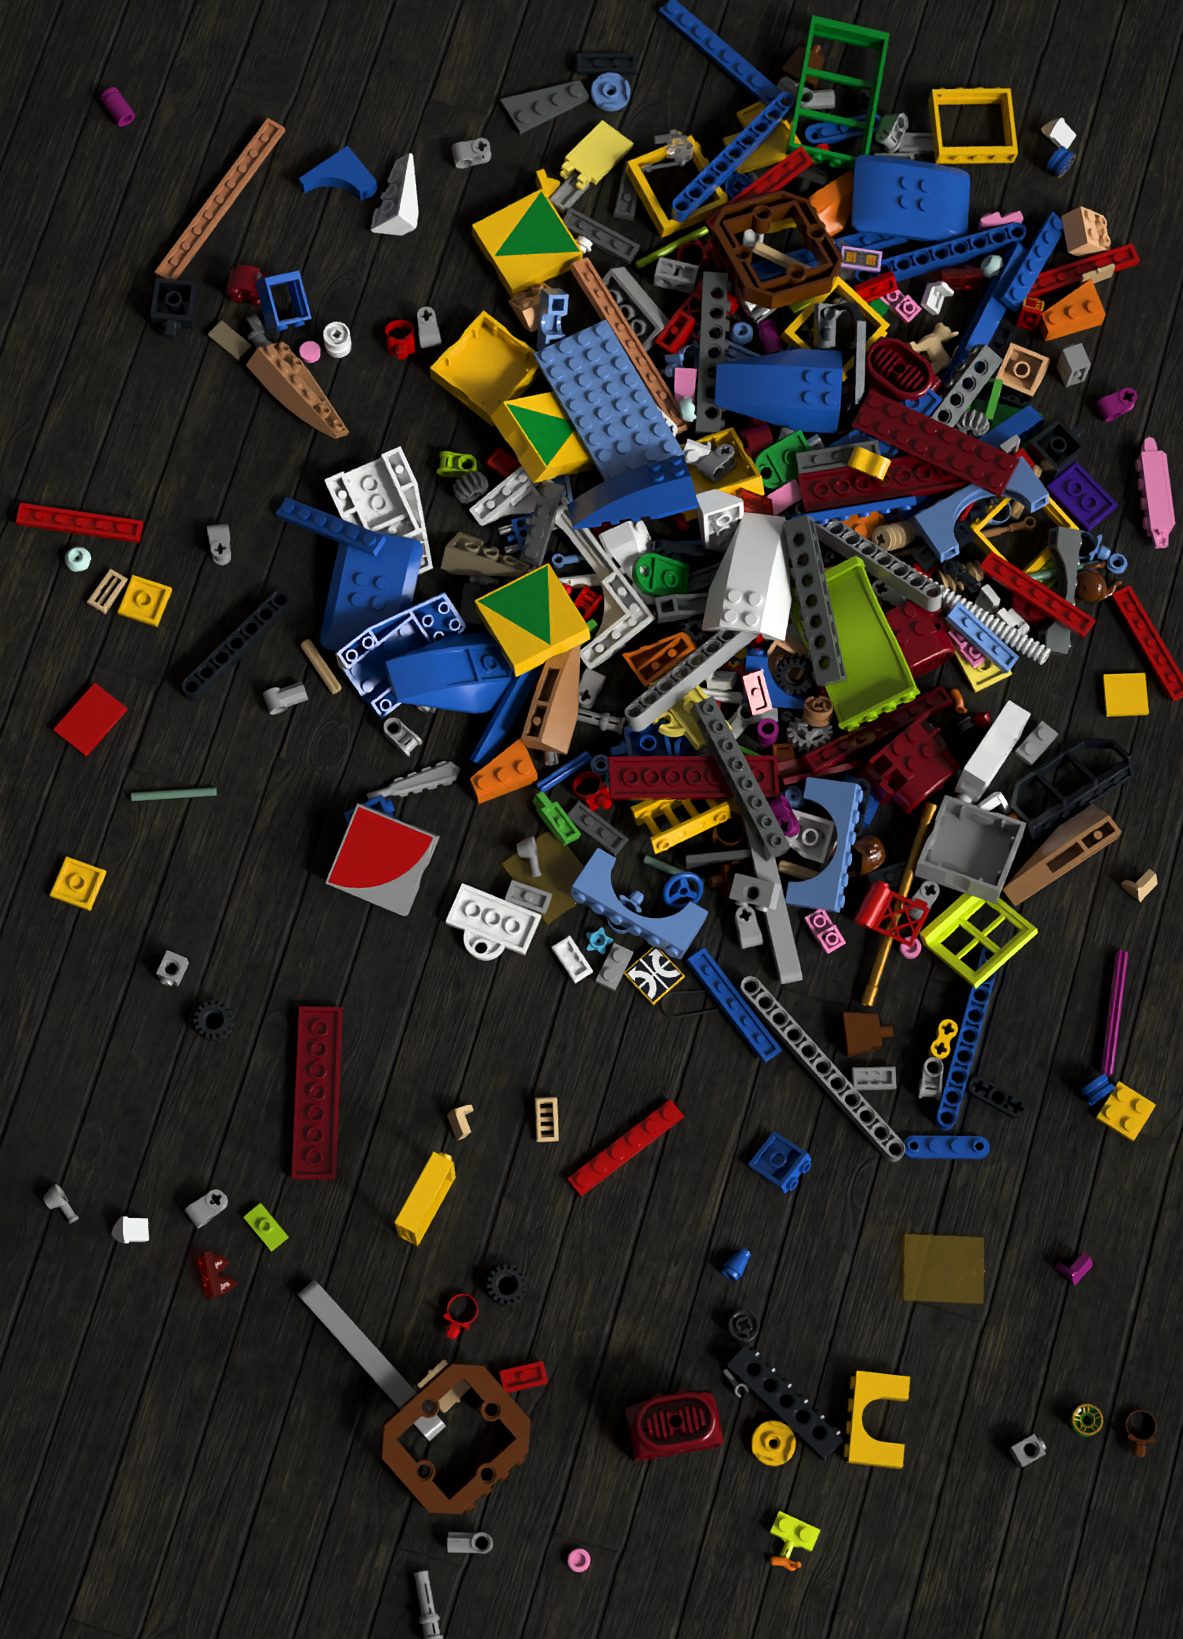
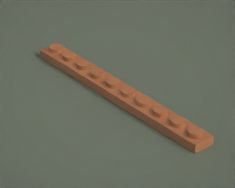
[155,118,285,280]
[569,257,692,435]

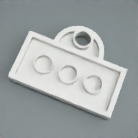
[446,883,541,961]

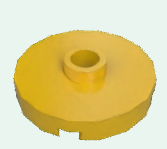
[751,1420,796,1466]

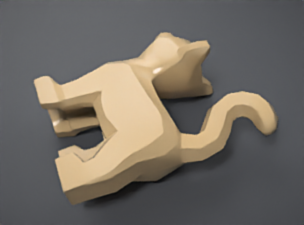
[907,323,959,375]

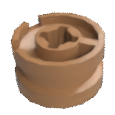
[803,696,834,727]

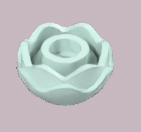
[981,255,1004,279]
[678,396,696,422]
[65,546,91,572]

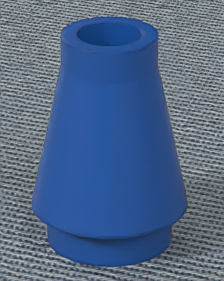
[721,1248,751,1282]

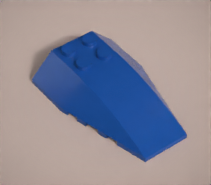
[714,349,843,434]
[567,454,699,530]

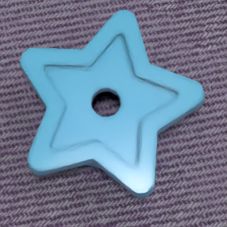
[586,927,613,955]

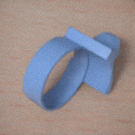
[665,345,699,378]
[967,496,1011,529]
[1079,531,1111,562]
[607,891,644,934]

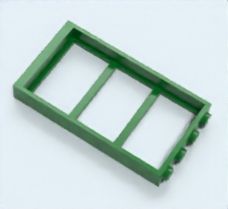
[785,15,890,172]

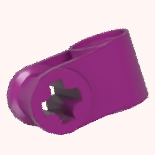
[1096,388,1137,422]
[768,795,800,837]

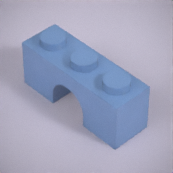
[536,288,569,350]

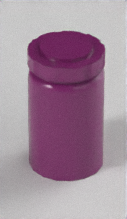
[100,87,135,126]
[756,319,785,355]
[756,718,779,747]

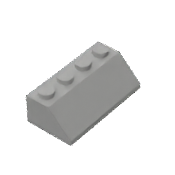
[602,267,669,351]

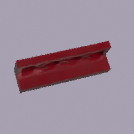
[778,754,864,785]

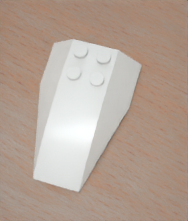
[325,446,433,575]
[702,512,792,641]

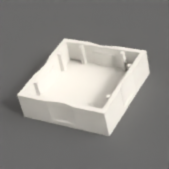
[953,701,1031,805]

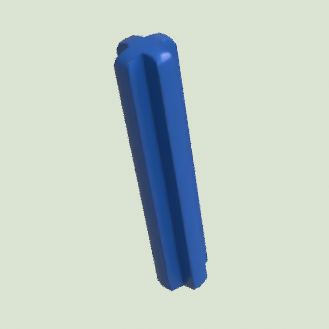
[536,751,592,792]

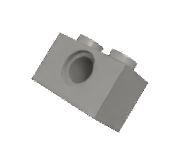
[1057,343,1091,387]
[729,873,782,912]

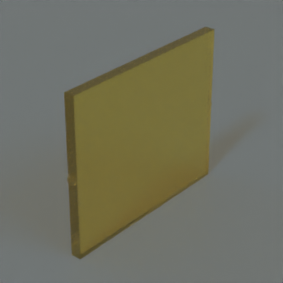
[502,830,584,925]
[903,1234,985,1304]

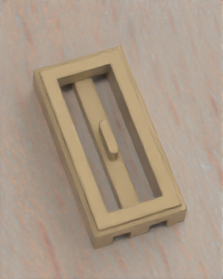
[87,569,128,614]

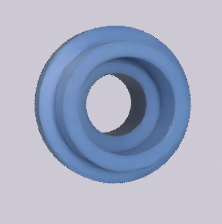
[1106,553,1127,574]
[591,755,609,776]

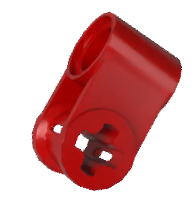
[574,585,604,622]

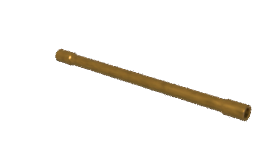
[860,802,938,1007]

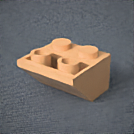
[1061,206,1111,257]
[509,283,564,333]

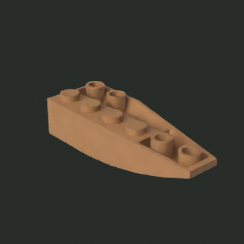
[246,341,349,439]
[521,644,581,755]
[1002,804,1121,907]

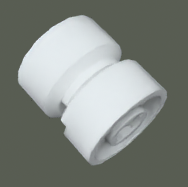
[323,322,351,358]

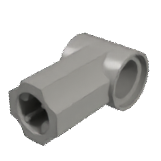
[263,682,308,715]
[447,1532,493,1554]

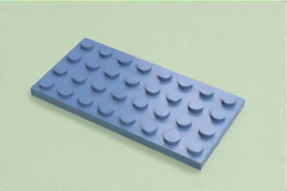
[533,320,684,481]

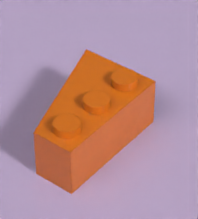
[1038,279,1106,342]
[622,632,698,689]
[470,738,537,804]

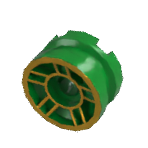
[1070,1404,1103,1437]

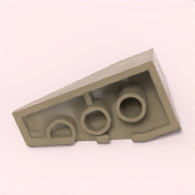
[441,532,530,577]

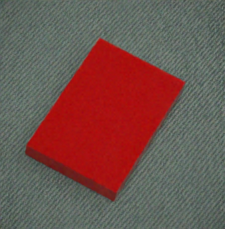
[53,683,127,757]

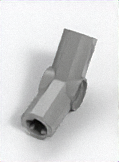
[776,76,835,110]
[727,703,778,739]

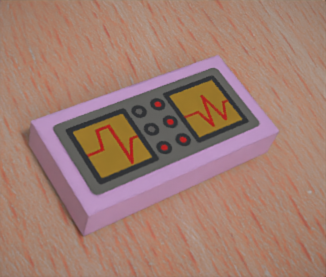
[841,246,882,273]

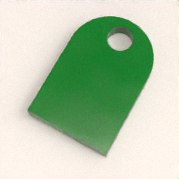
[754,429,812,489]
[632,553,690,598]

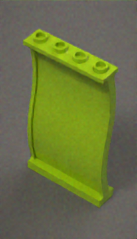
[790,555,920,731]

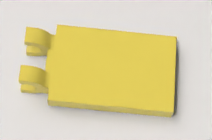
[560,120,633,191]
[945,620,1012,693]

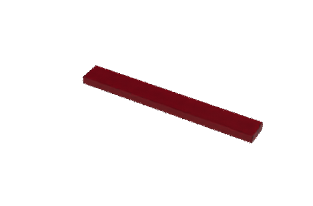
[802,686,953,776]

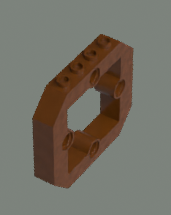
[711,190,844,310]
[379,1363,530,1514]

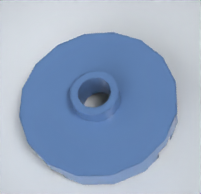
[591,73,630,112]

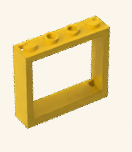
[928,87,1018,164]
[626,135,729,238]
[779,276,890,381]
[970,497,1079,574]
[395,1152,456,1246]

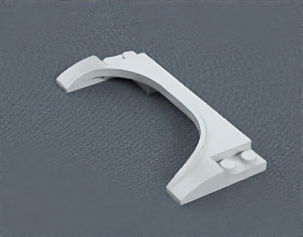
[469,466,656,670]

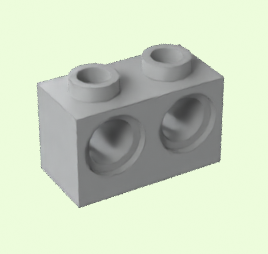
[654,257,699,294]

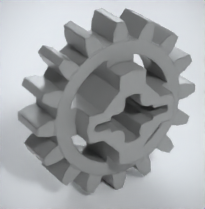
[787,715,833,753]

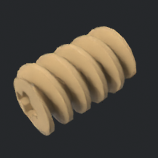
[871,521,915,551]
[937,560,983,592]

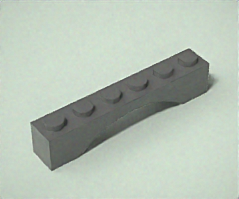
[1037,526,1082,656]
[653,592,708,624]

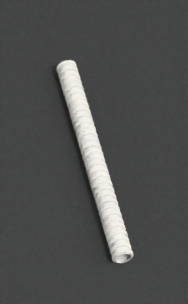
[897,558,1051,665]

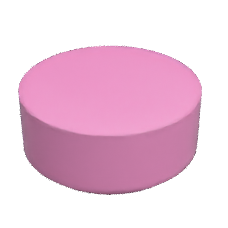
[300,341,321,363]
[899,936,921,959]
[568,1549,590,1572]

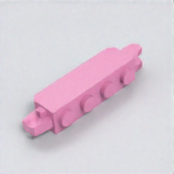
[1135,437,1175,548]

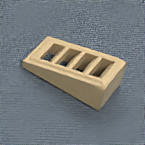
[535,1096,559,1142]

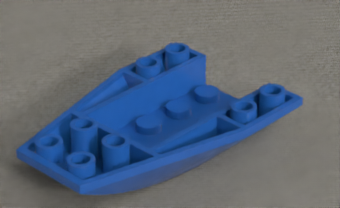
[335,592,467,719]
[384,632,514,714]

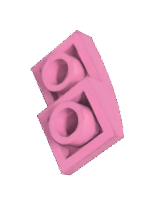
[978,211,1023,232]
[879,290,922,324]
[675,368,697,411]
[759,479,802,516]
[948,628,988,669]
[804,910,846,954]

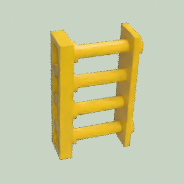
[630,799,732,854]

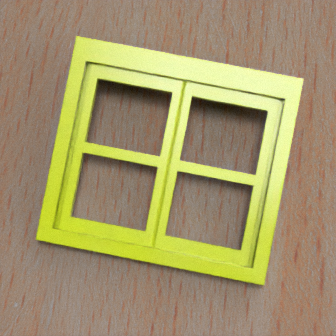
[919,893,1038,989]

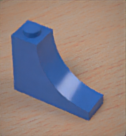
[299,146,377,200]
[742,648,806,709]

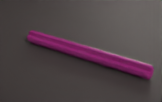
[1101,950,1128,1076]

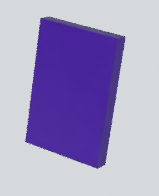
[1046,462,1118,532]

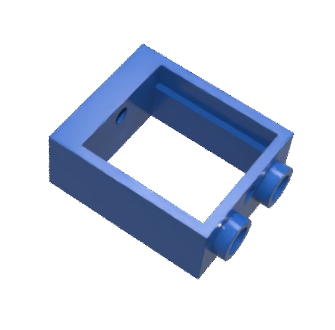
[255,271,312,332]

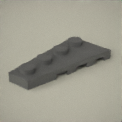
[500,80,589,134]

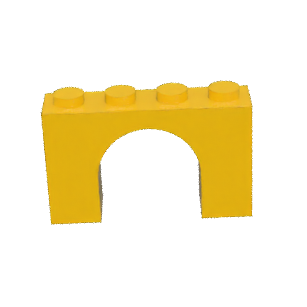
[843,1371,910,1469]

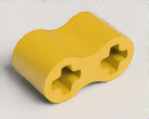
[847,446,891,480]
[928,1019,958,1061]

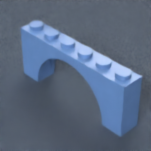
[914,456,1049,563]
[785,777,863,913]
[570,848,708,960]

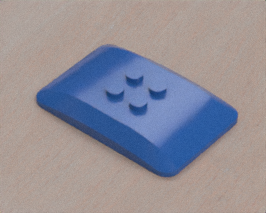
[851,155,970,244]
[320,532,423,651]

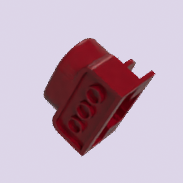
[850,336,944,403]
[884,600,955,679]
[855,711,961,814]
[625,1390,724,1462]

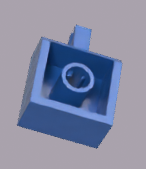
[610,719,672,757]

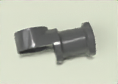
[245,313,272,350]

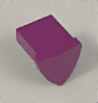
[1055,1253,1093,1285]

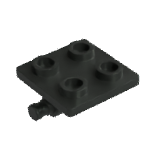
[460,574,500,626]

